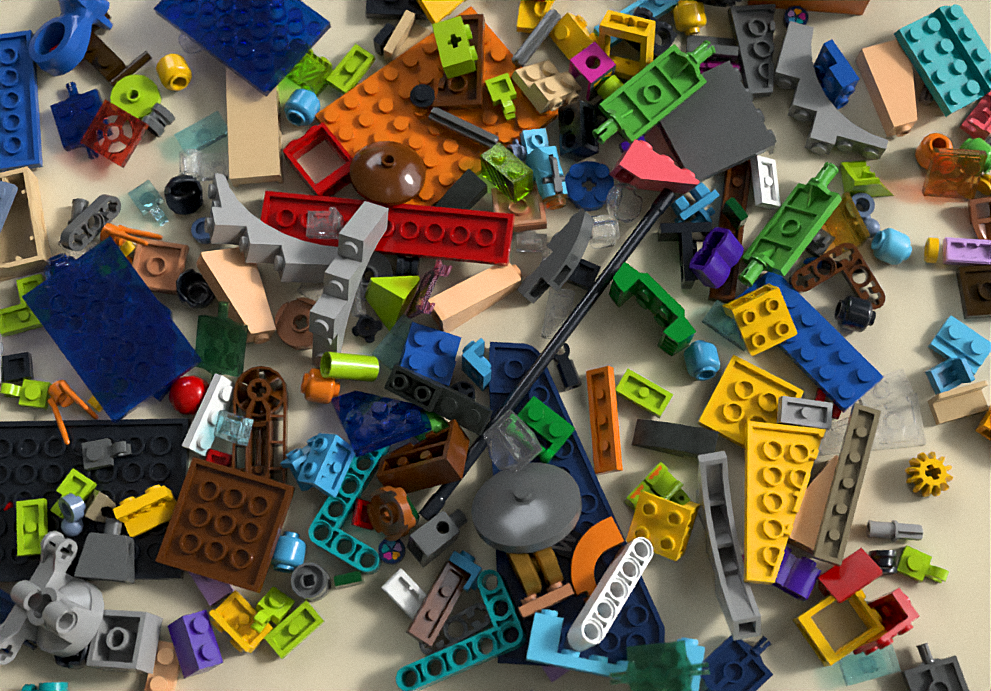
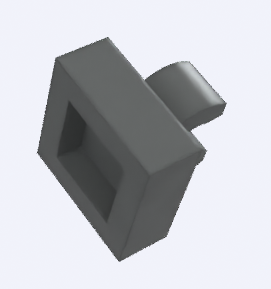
[805,228,835,257]

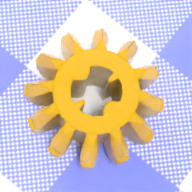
[905,452,953,497]

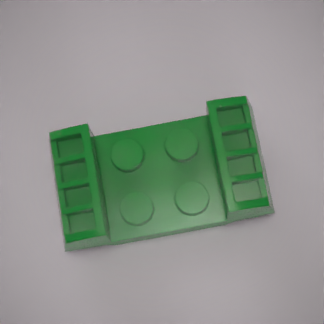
[609,262,696,357]

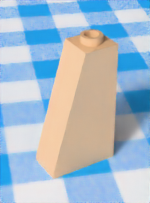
[856,39,917,137]
[196,247,276,344]
[428,262,523,333]
[787,455,839,555]

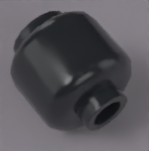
[834,296,876,332]

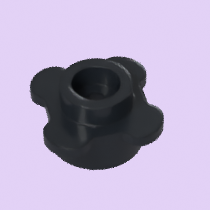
[352,313,383,343]

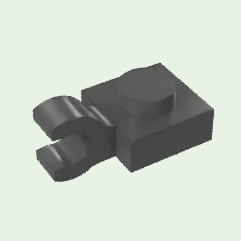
[81,438,132,471]

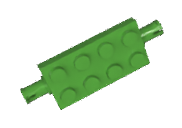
[592,40,716,144]
[738,162,842,287]

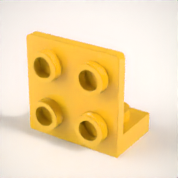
[722,284,797,356]
[626,491,700,561]

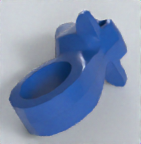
[28,0,113,76]

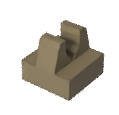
[84,489,116,523]

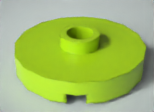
[110,74,161,123]

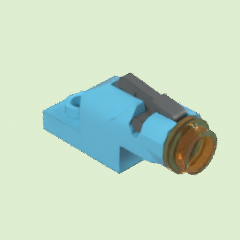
[519,128,568,210]

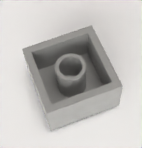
[86,610,163,674]

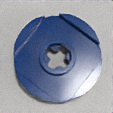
[565,161,614,211]

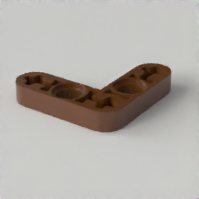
[789,242,886,310]

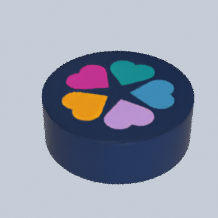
[783,6,809,28]
[378,539,406,565]

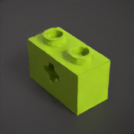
[432,16,478,79]

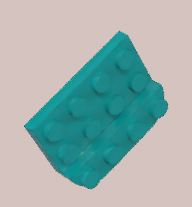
[894,4,991,117]

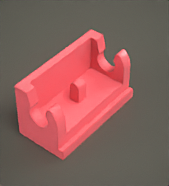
[959,91,991,140]

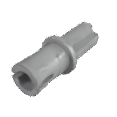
[866,520,923,542]

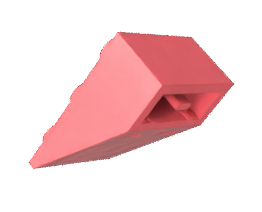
[609,139,700,194]

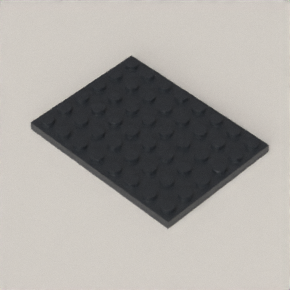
[0,418,191,582]

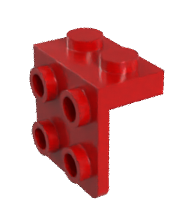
[852,587,920,656]

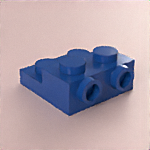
[813,39,860,110]
[398,322,462,386]

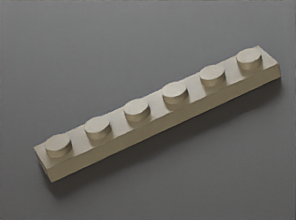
[812,403,881,567]

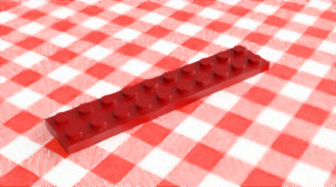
[260,191,515,266]

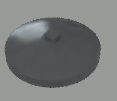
[472,463,582,554]

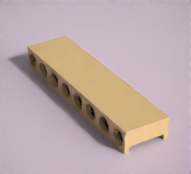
[223,0,284,187]

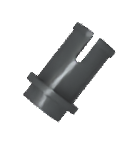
[68,198,89,226]

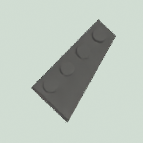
[727,4,776,98]

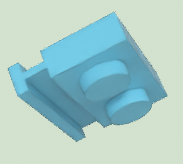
[928,316,991,375]

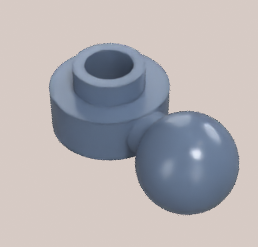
[847,193,880,238]
[58,493,86,536]

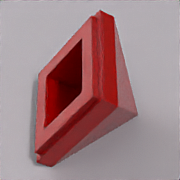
[351,498,374,531]

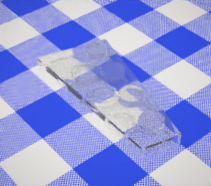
[818,393,926,456]

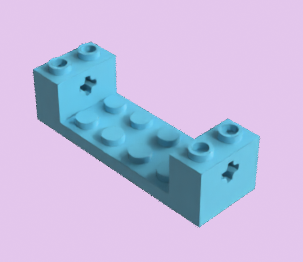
[525,609,705,691]

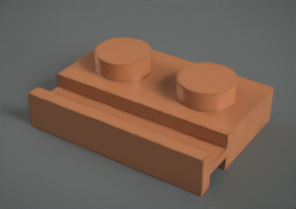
[518,582,574,620]

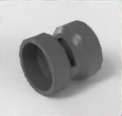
[140,102,176,138]

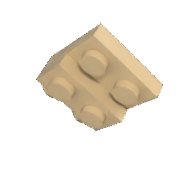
[511,59,582,114]

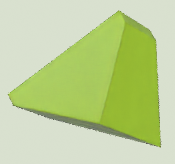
[840,160,894,199]
[365,276,420,334]

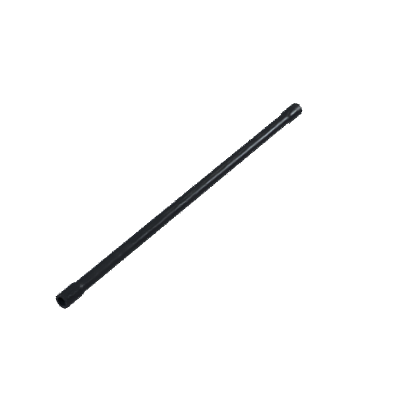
[418,188,676,521]

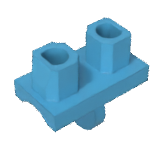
[671,182,720,223]

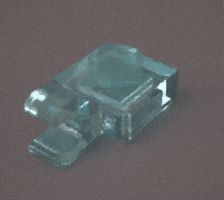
[128,179,169,226]

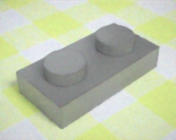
[777,396,833,430]

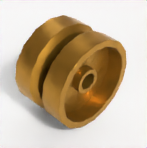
[505,546,564,597]

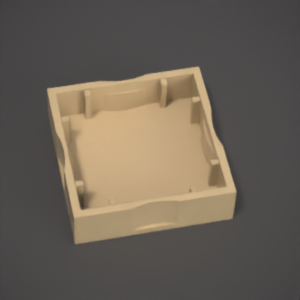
[0,167,54,282]

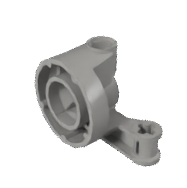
[0,531,104,665]

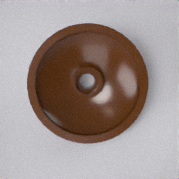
[350,141,426,206]

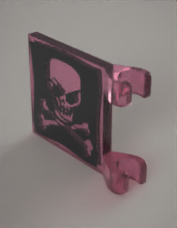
[404,259,453,320]

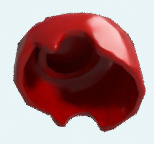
[169,375,209,415]

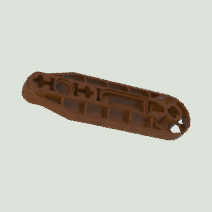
[232,366,288,484]

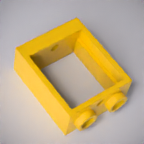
[598,10,656,80]
[792,589,884,667]

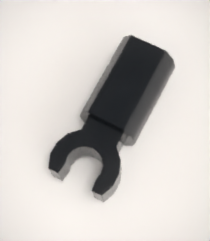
[553,343,582,391]

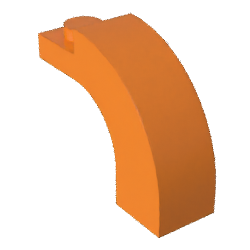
[570,516,624,615]

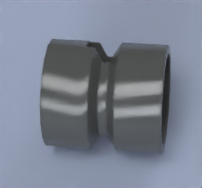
[291,563,331,601]

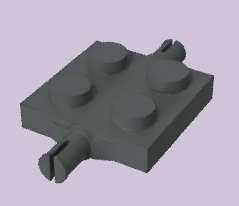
[901,643,969,691]

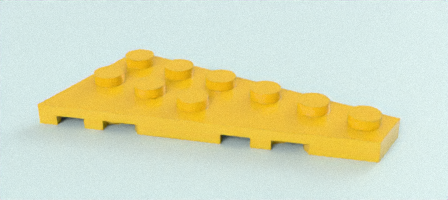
[744,421,826,585]

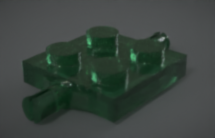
[194,301,248,381]
[609,641,710,691]

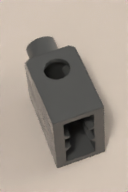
[407,509,468,568]
[74,518,135,583]

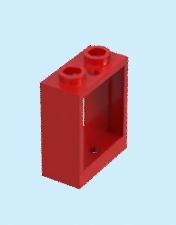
[282,122,353,197]

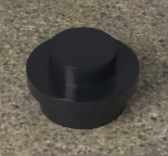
[410,84,435,109]

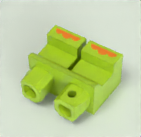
[624,462,691,511]

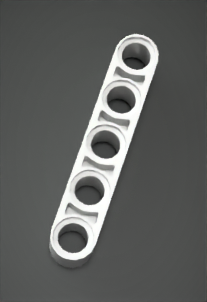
[568,537,653,651]

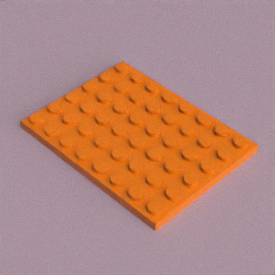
[315,6,559,207]

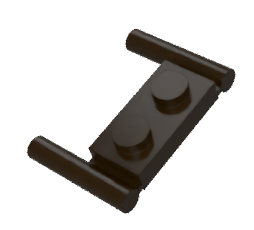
[84,12,152,87]

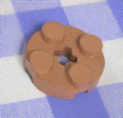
[275,297,316,350]

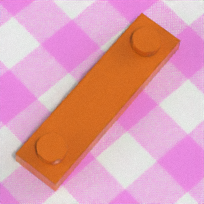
[586,366,623,475]

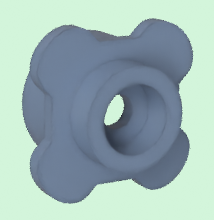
[506,139,527,169]

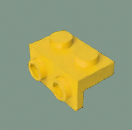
[548,12,599,61]
[113,485,176,538]
[209,590,274,653]

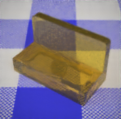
[824,192,870,254]

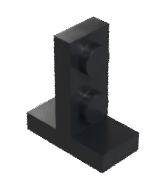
[658,222,712,289]

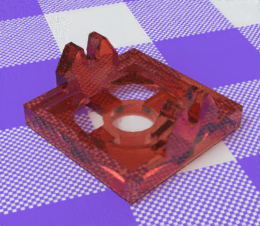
[80,99,149,168]

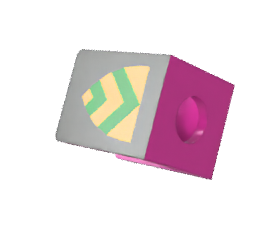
[569,42,616,102]

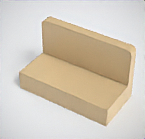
[383,10,432,63]
[927,380,989,425]

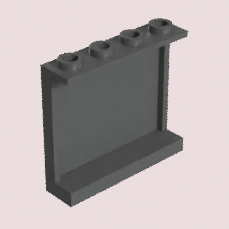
[657,61,777,190]

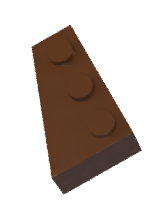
[376,419,470,494]

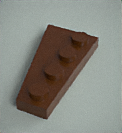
[432,14,485,110]

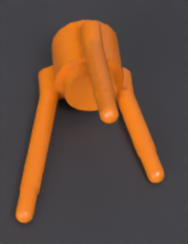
[100,223,163,265]
[47,380,99,445]

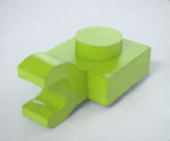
[485,73,517,121]
[0,379,52,410]
[50,469,97,519]
[896,545,949,584]
[251,586,295,633]

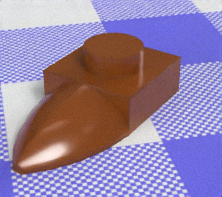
[967,196,991,240]

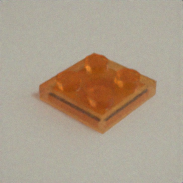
[922,148,987,199]

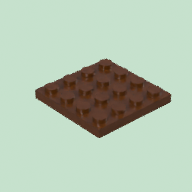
[156,457,295,594]

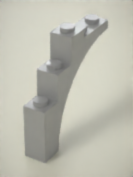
[773,21,888,159]
[204,174,338,283]
[309,201,389,368]
[696,451,761,640]

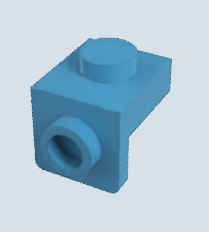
[925,357,975,395]
[449,550,482,593]

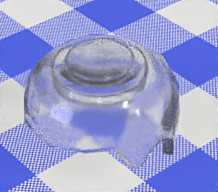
[605,182,643,223]

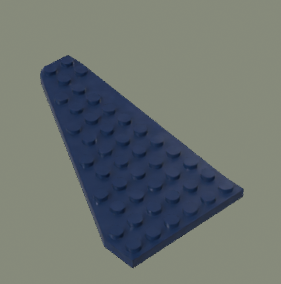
[489,342,665,671]

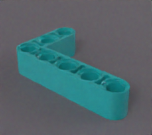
[308,428,391,575]
[396,569,527,691]

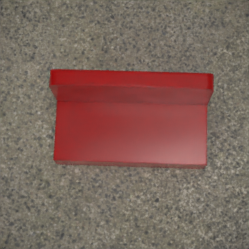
[818,548,882,603]

